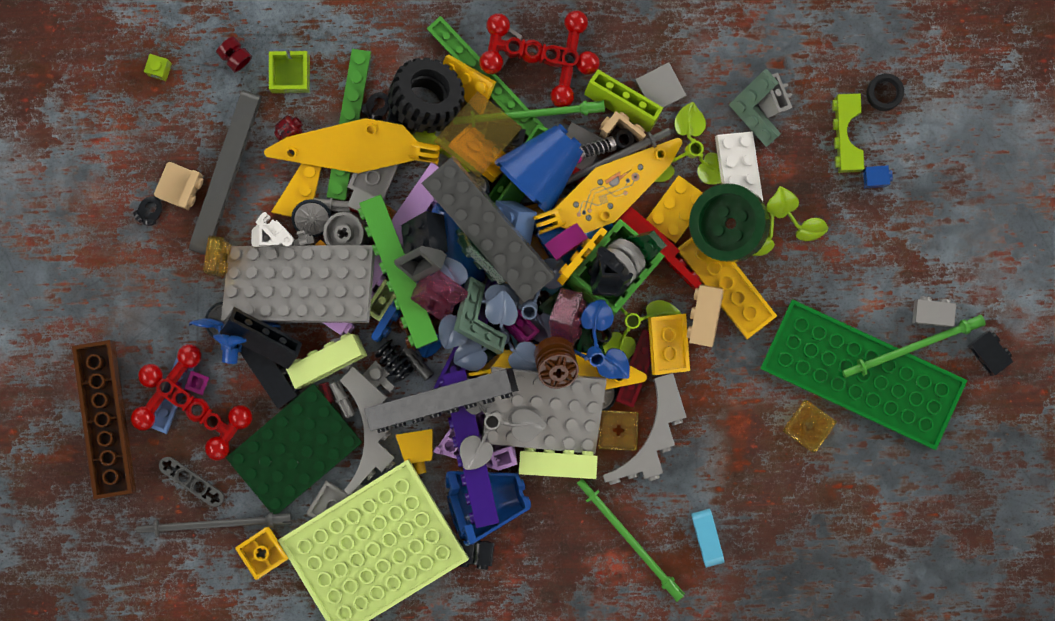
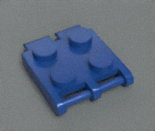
[371,301,402,342]

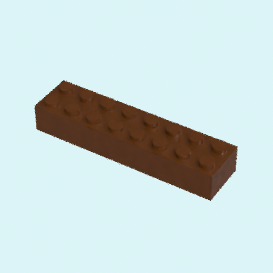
[72,340,137,500]

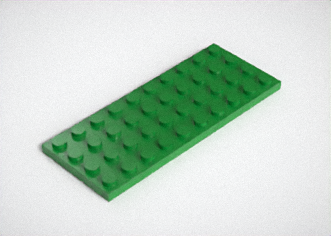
[760,299,968,450]

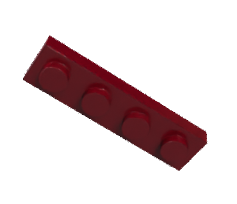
[615,329,651,408]

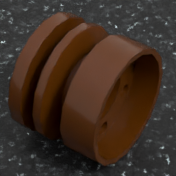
[534,336,579,389]

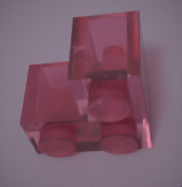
[549,288,586,345]

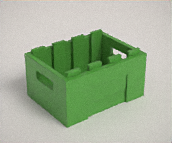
[566,219,664,316]

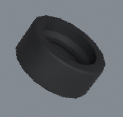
[866,73,905,111]

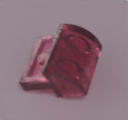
[411,270,468,320]

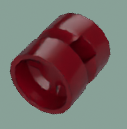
[216,36,252,73]

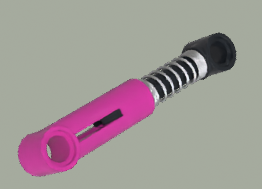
[577,130,634,164]

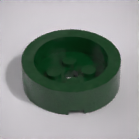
[689,183,770,262]

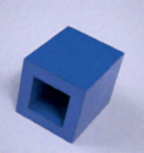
[863,165,893,189]

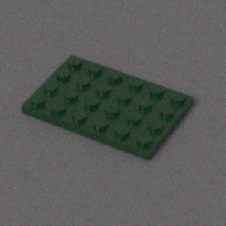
[226,383,363,514]

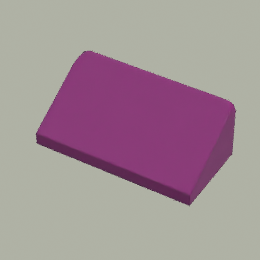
[503,308,540,343]

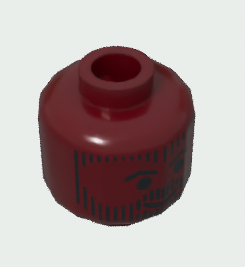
[274,115,303,141]

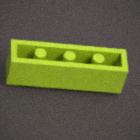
[584,70,663,132]

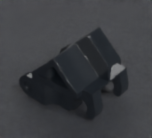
[588,247,633,298]

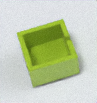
[269,51,310,93]

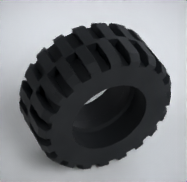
[388,57,465,133]

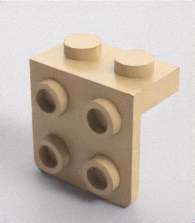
[599,111,646,142]
[154,162,204,211]

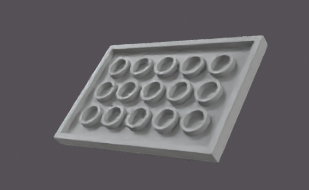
[481,367,607,454]

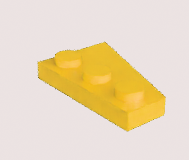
[443,55,496,115]
[271,163,322,217]
[557,227,608,286]

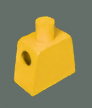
[396,429,434,474]

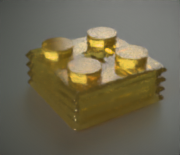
[203,235,232,278]
[783,400,837,453]
[598,410,639,451]

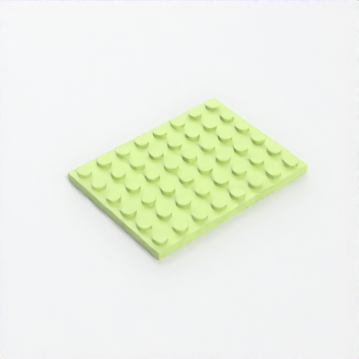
[278,459,469,621]

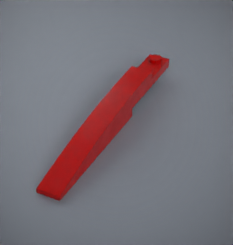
[571,167,702,291]

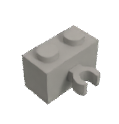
[758,73,792,119]

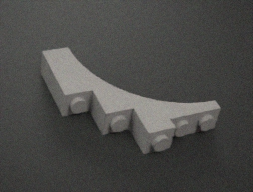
[340,367,396,496]
[603,373,686,485]

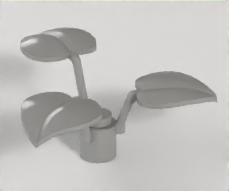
[460,379,546,470]

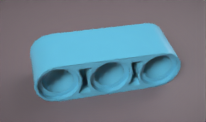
[691,508,725,568]

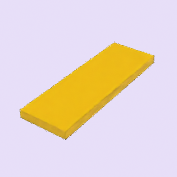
[678,237,777,340]

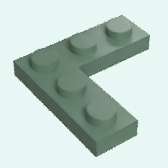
[729,69,781,147]
[454,277,507,354]

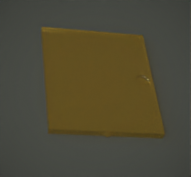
[434,91,522,178]

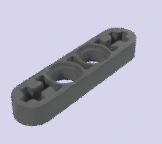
[159,457,225,507]

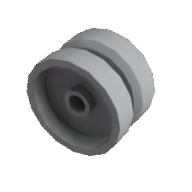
[323,212,371,245]
[607,239,646,287]

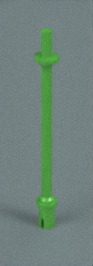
[453,100,605,128]
[842,315,986,378]
[577,478,685,602]

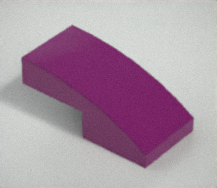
[545,223,589,261]
[177,369,210,395]

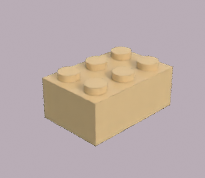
[686,285,724,347]

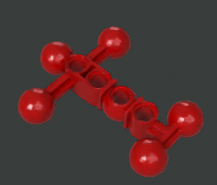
[479,10,600,107]
[131,344,252,461]

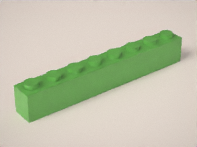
[358,195,439,349]

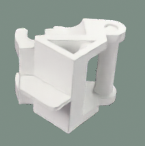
[251,212,295,247]

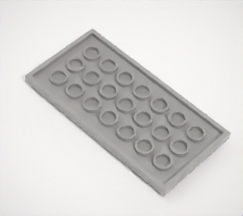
[221,245,375,323]

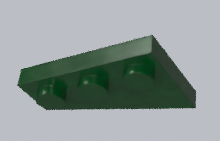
[616,231,667,265]

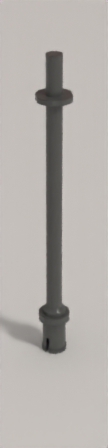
[534,128,671,203]
[136,512,292,537]

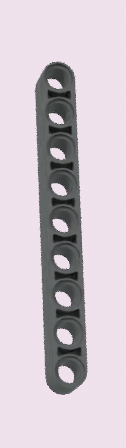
[189,90,262,256]

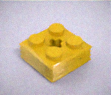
[235,527,289,580]

